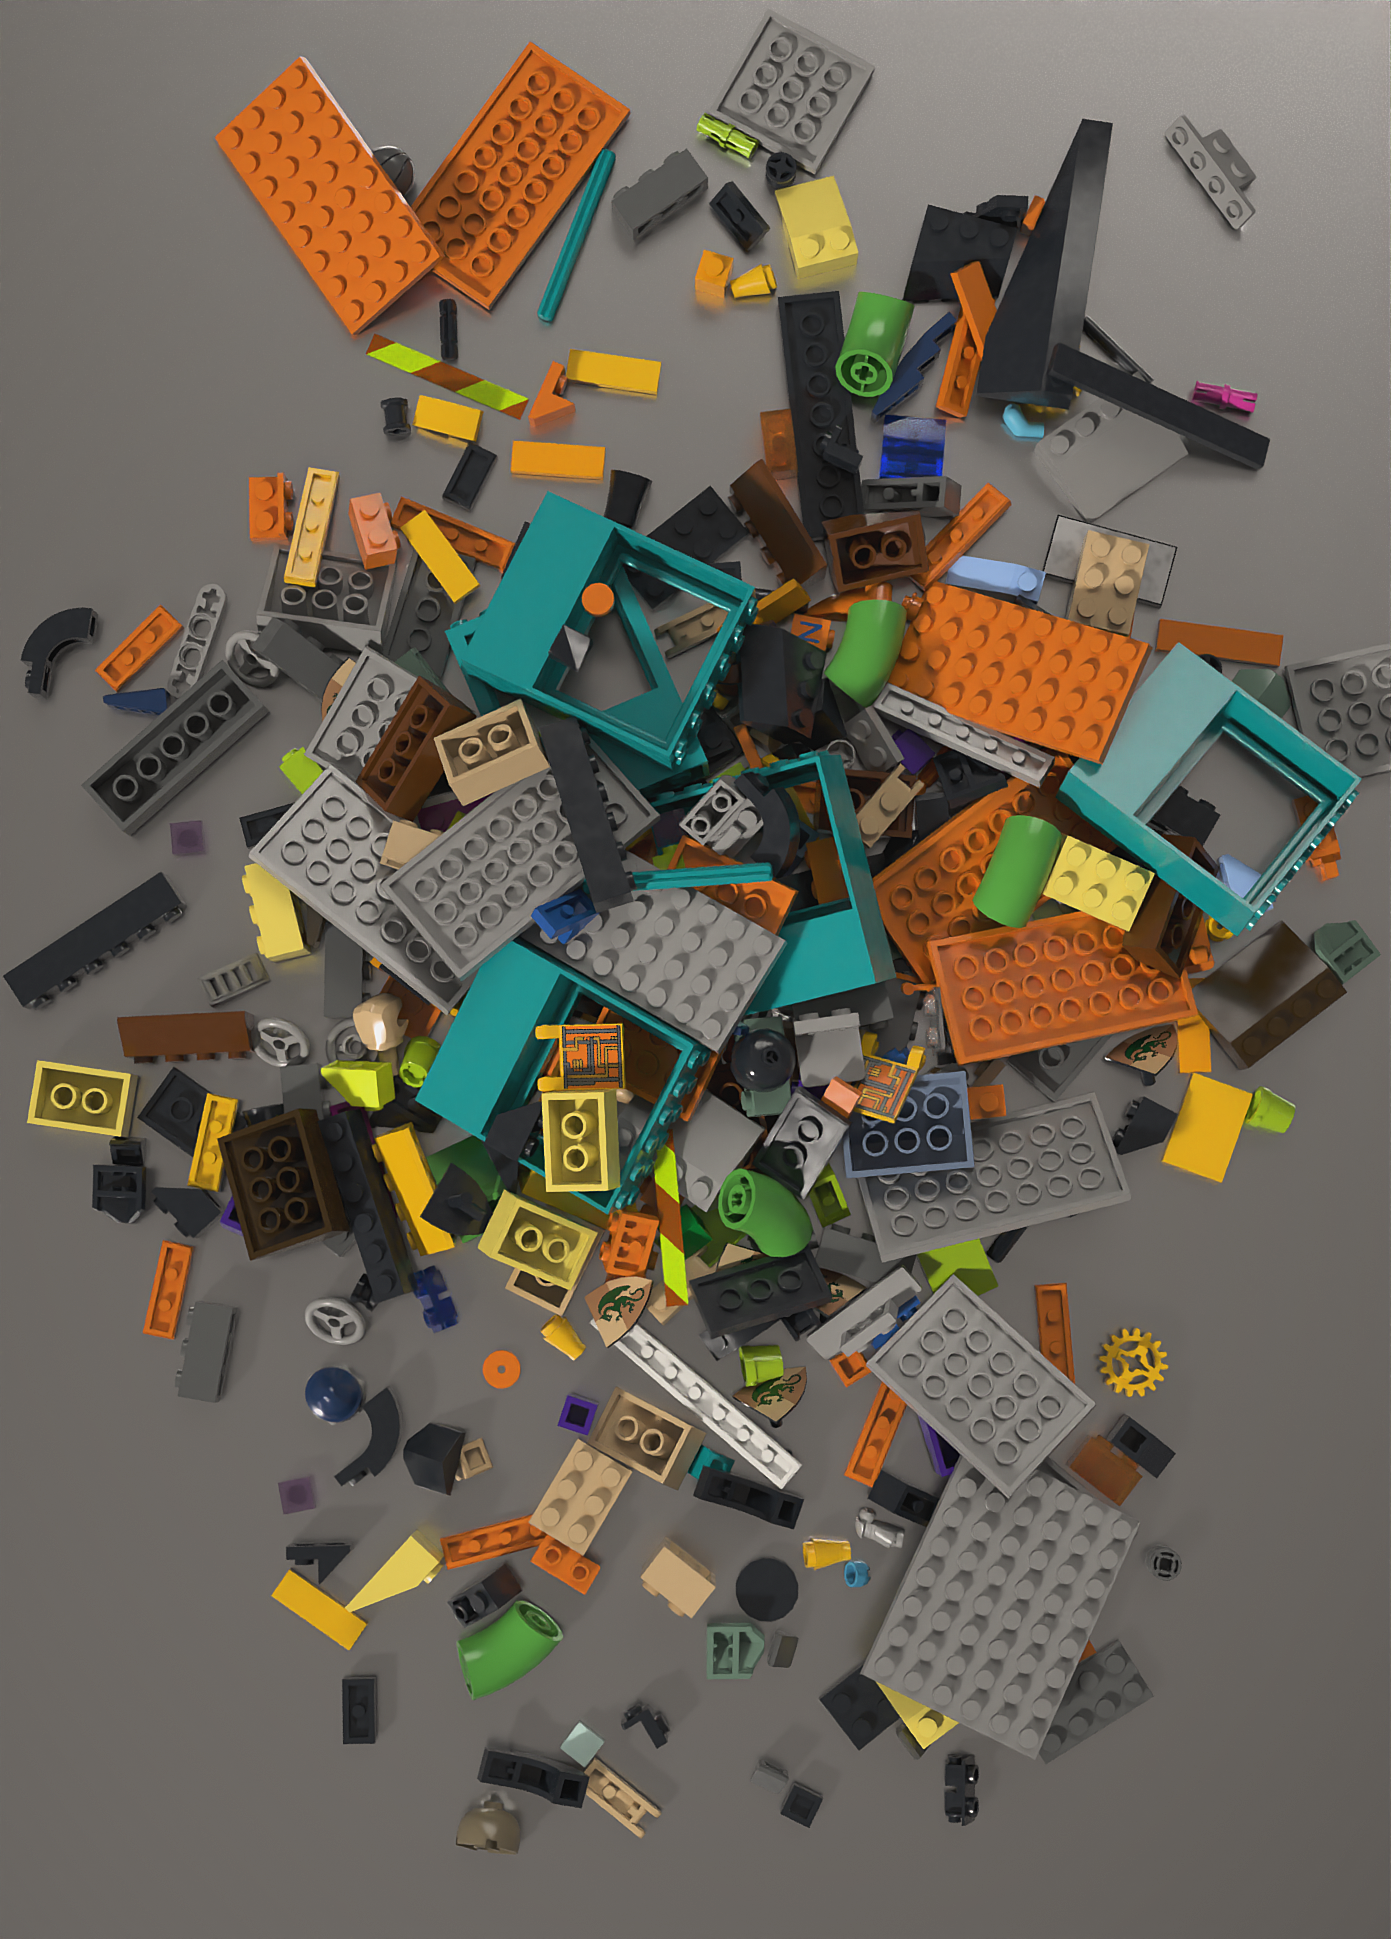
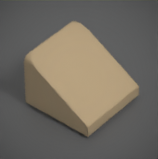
[455,1438,493,1481]

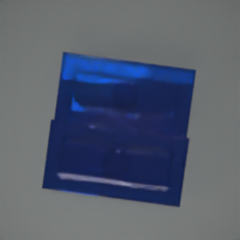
[879,414,946,479]

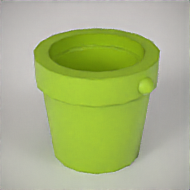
[399,1036,441,1088]
[1244,1086,1295,1133]
[739,1345,784,1387]

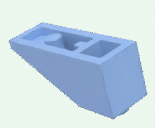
[945,556,1046,605]

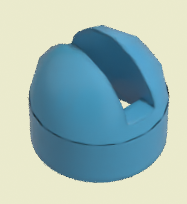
[844,1561,871,1588]

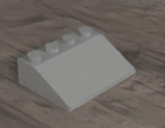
[1034,371,1188,523]
[256,544,397,655]
[618,1089,766,1212]

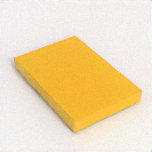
[1161,1073,1253,1183]

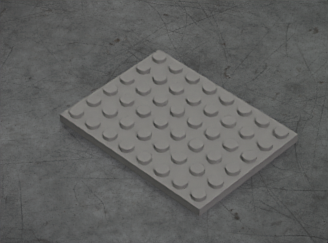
[860,1454,1141,1760]

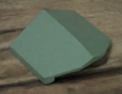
[1232,669,1291,719]
[1314,920,1381,985]
[706,1623,765,1679]

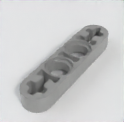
[167,583,228,699]

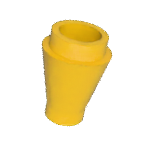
[730,263,777,298]
[540,1314,586,1360]
[803,1538,851,1570]

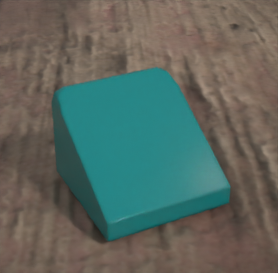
[687,1444,735,1479]

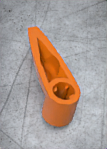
[804,582,893,622]

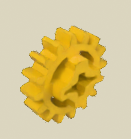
[1098,1328,1168,1397]

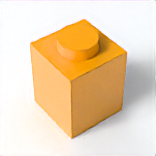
[695,249,734,298]

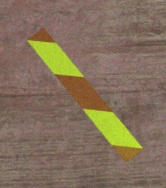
[366,334,529,420]
[654,1129,689,1307]

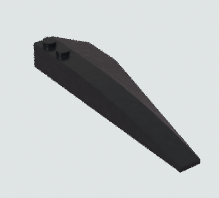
[976,119,1113,410]

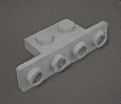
[1165,114,1257,230]
[834,691,904,773]
[807,1265,922,1360]

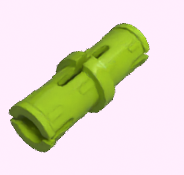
[696,113,759,159]

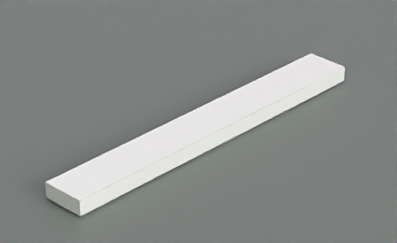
[590,1318,803,1490]

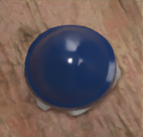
[305,1366,365,1425]

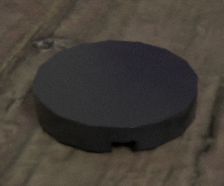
[736,1557,799,1622]

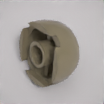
[456,1801,520,1855]

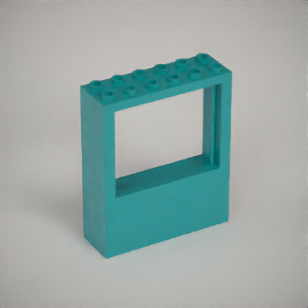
[461,491,759,772]
[445,566,710,801]
[1055,642,1362,937]
[649,750,897,1016]
[415,936,712,1215]

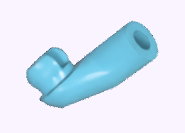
[1003,404,1044,438]

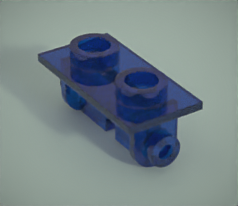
[413,1265,459,1333]

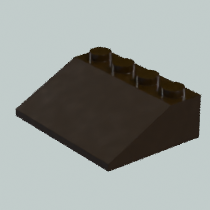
[1192,920,1347,1070]
[217,1108,350,1261]

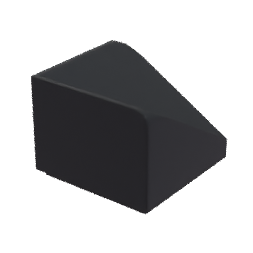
[548,624,593,672]

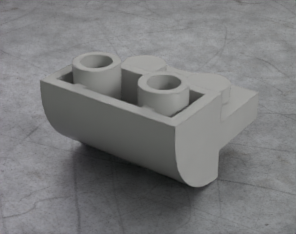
[679,775,763,858]

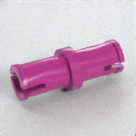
[1192,381,1258,413]

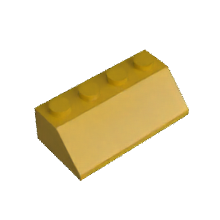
[372,1122,457,1256]

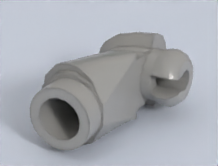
[855,1508,905,1548]

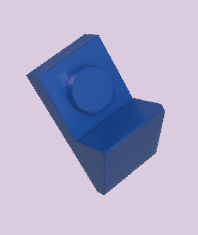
[531,889,600,944]

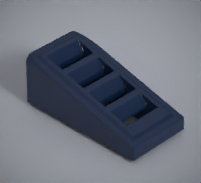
[103,688,172,715]

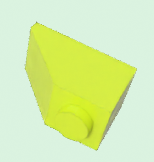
[321,1060,395,1111]

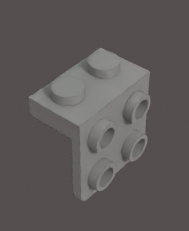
[793,1008,865,1088]

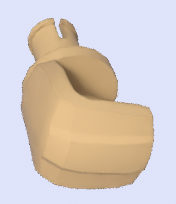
[353,993,408,1076]

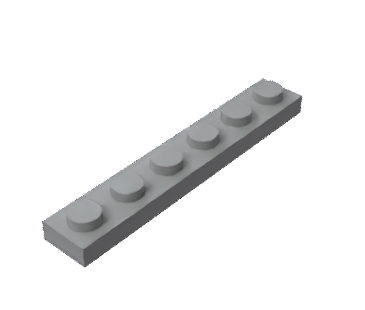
[873,682,1055,788]

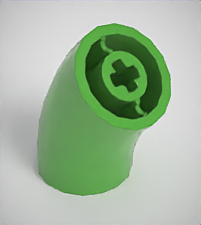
[835,292,915,397]
[823,599,907,708]
[972,815,1063,928]
[718,1168,813,1257]
[457,1600,563,1700]

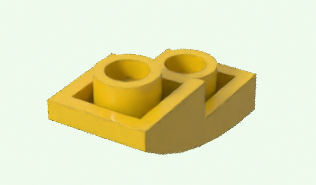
[412,395,484,442]

